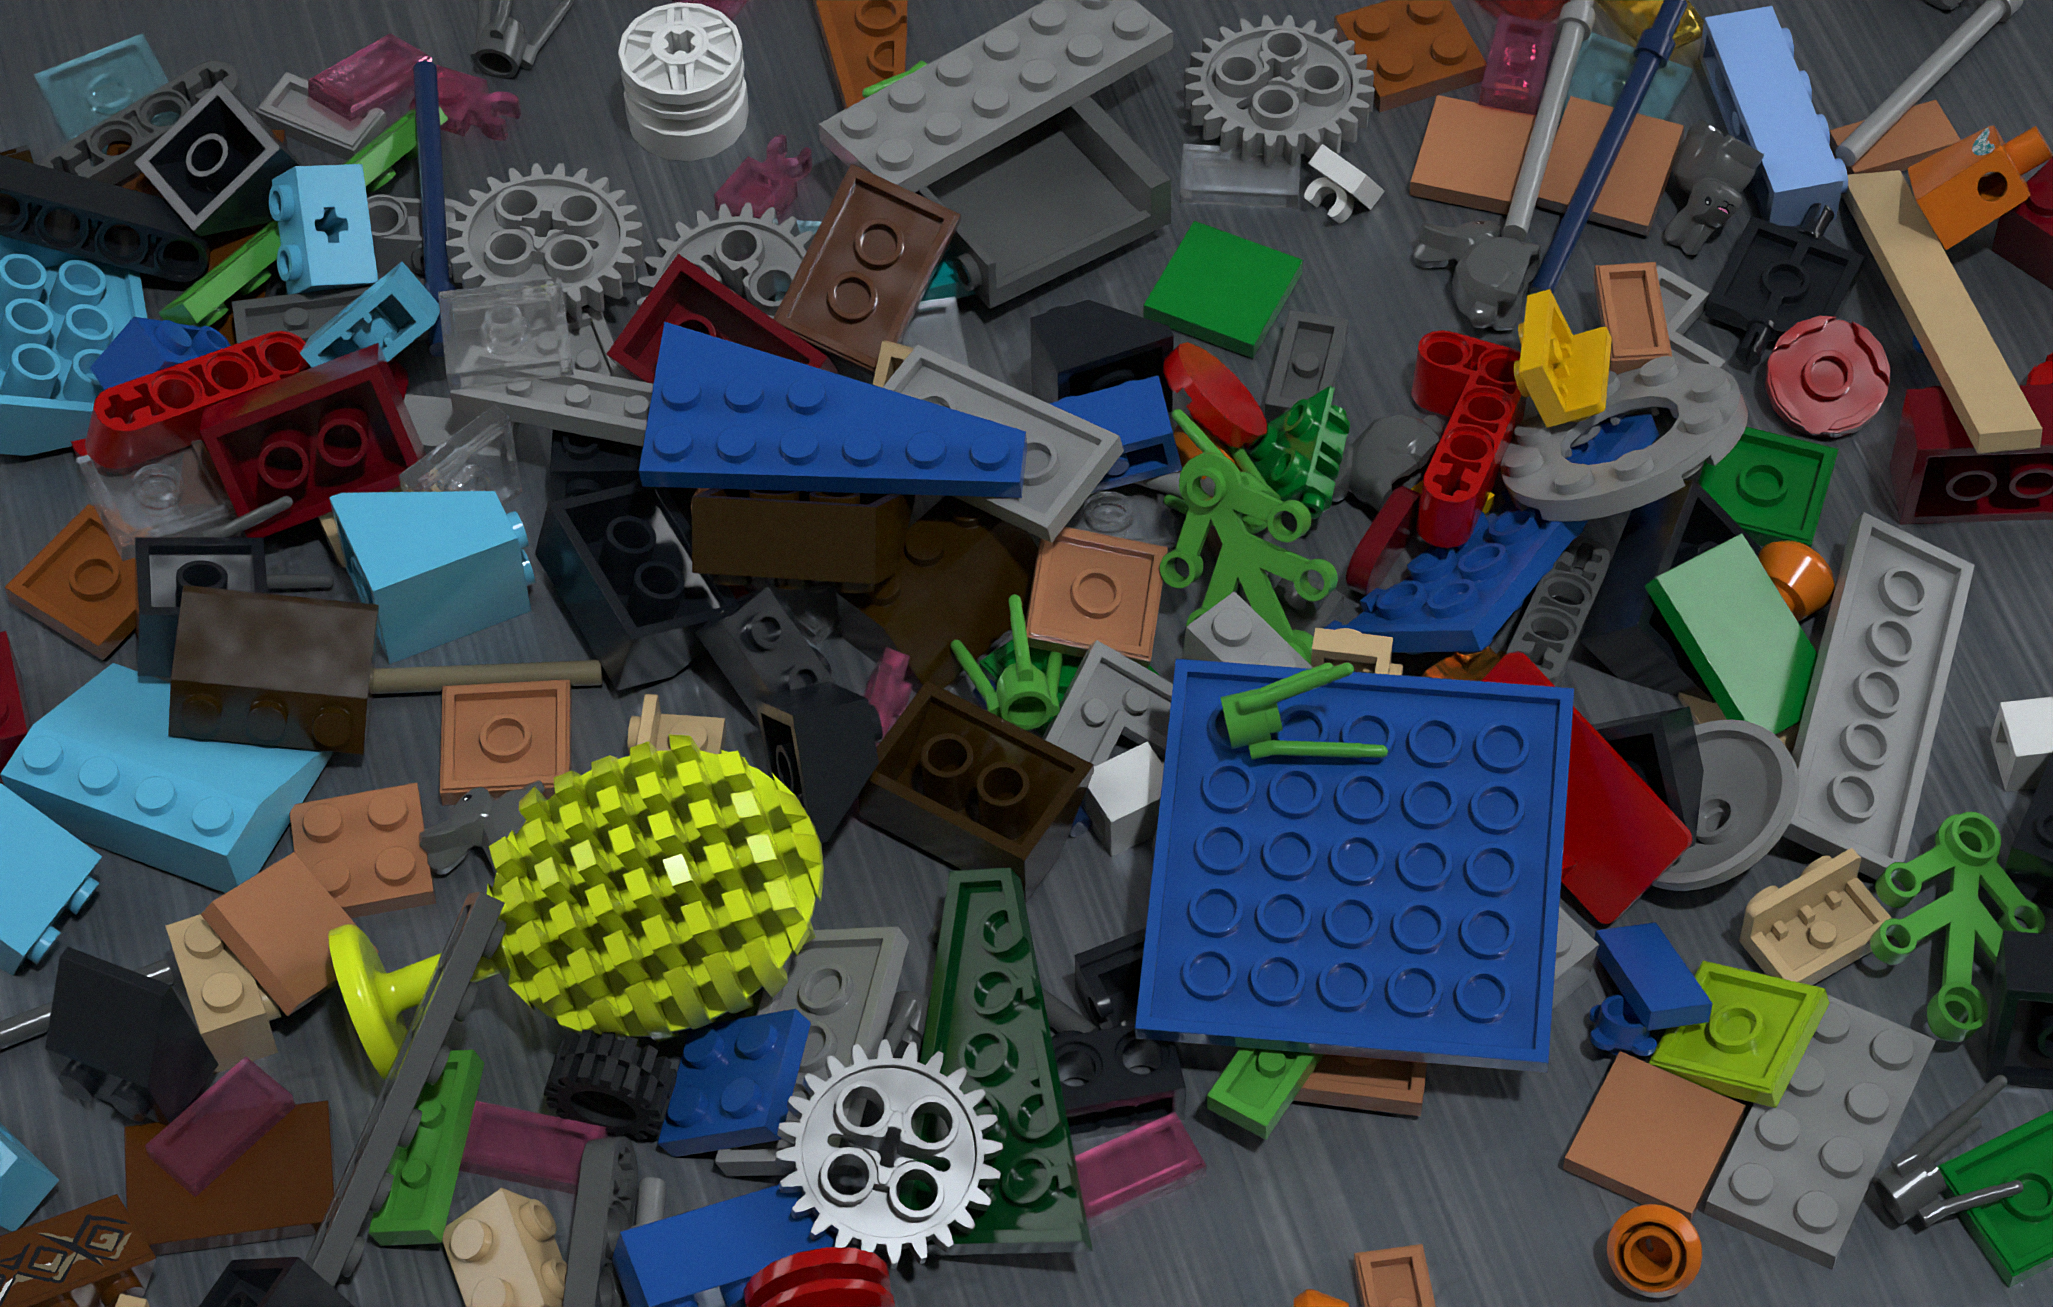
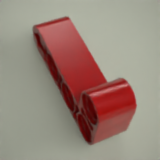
[1411,330,1527,548]
[85,331,312,469]

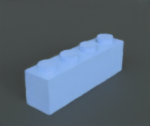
[1699,6,1848,226]

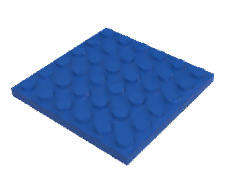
[1135,659,1574,1073]

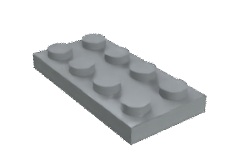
[882,344,1124,543]
[715,926,909,1176]
[1704,995,1936,1270]

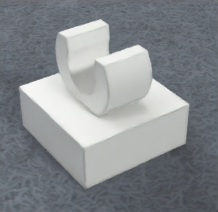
[1304,144,1385,224]

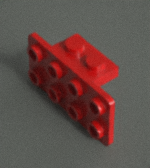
[1481,651,1692,924]

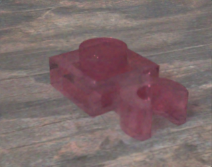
[409,65,521,141]
[714,134,813,219]

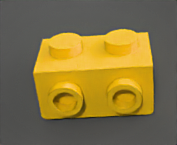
[1514,289,1612,428]

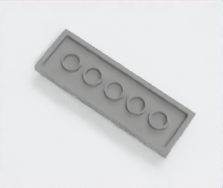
[818,0,1173,193]
[1782,512,1975,882]

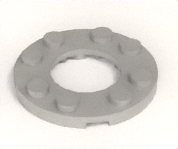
[1501,356,1748,522]

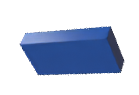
[1594,922,1713,1031]

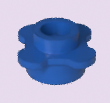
[1589,995,1657,1056]

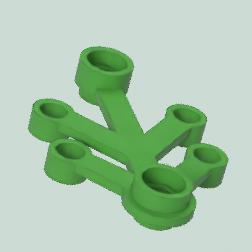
[1160,452,1338,665]
[1870,812,2045,1042]

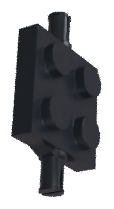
[1705,203,1865,366]

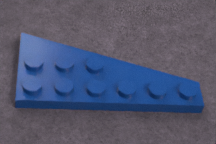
[639,322,1027,498]

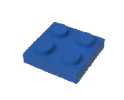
[658,1008,811,1157]

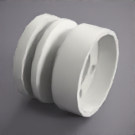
[618,2,749,161]

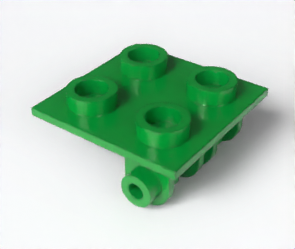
[1245,385,1350,519]

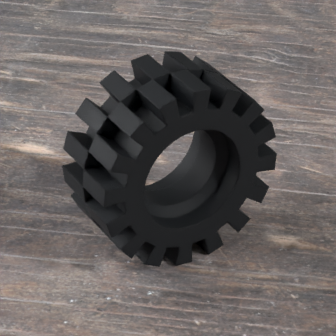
[544,1030,677,1140]

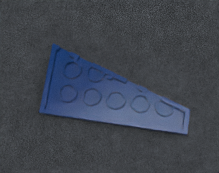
[1323,414,1659,655]

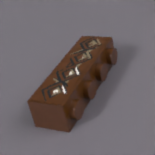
[0,1194,157,1307]

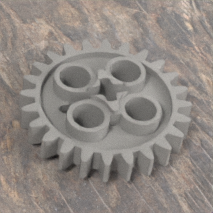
[1184,15,1375,166]
[446,163,644,326]
[637,203,814,319]
[775,1039,1003,1269]

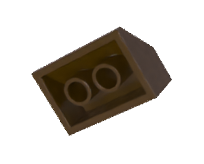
[692,489,915,593]
[837,496,1038,693]
[168,585,379,755]
[858,681,1094,902]

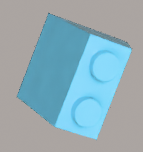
[329,491,536,664]
[0,783,102,975]

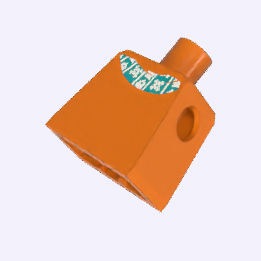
[1907,125,2053,250]

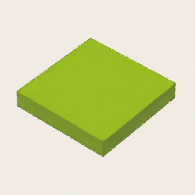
[1649,960,1830,1108]

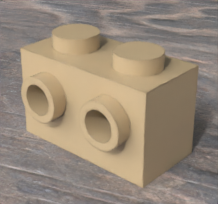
[165,914,281,1074]

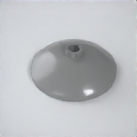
[1652,720,1799,891]

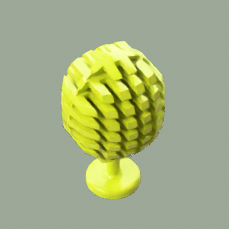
[328,734,824,1080]

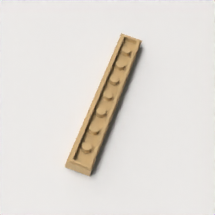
[1841,170,2042,454]

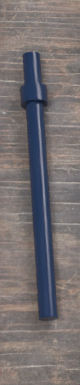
[1529,0,1688,294]
[413,61,458,357]

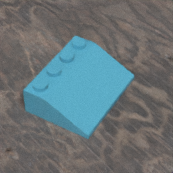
[0,235,147,456]
[0,663,334,893]

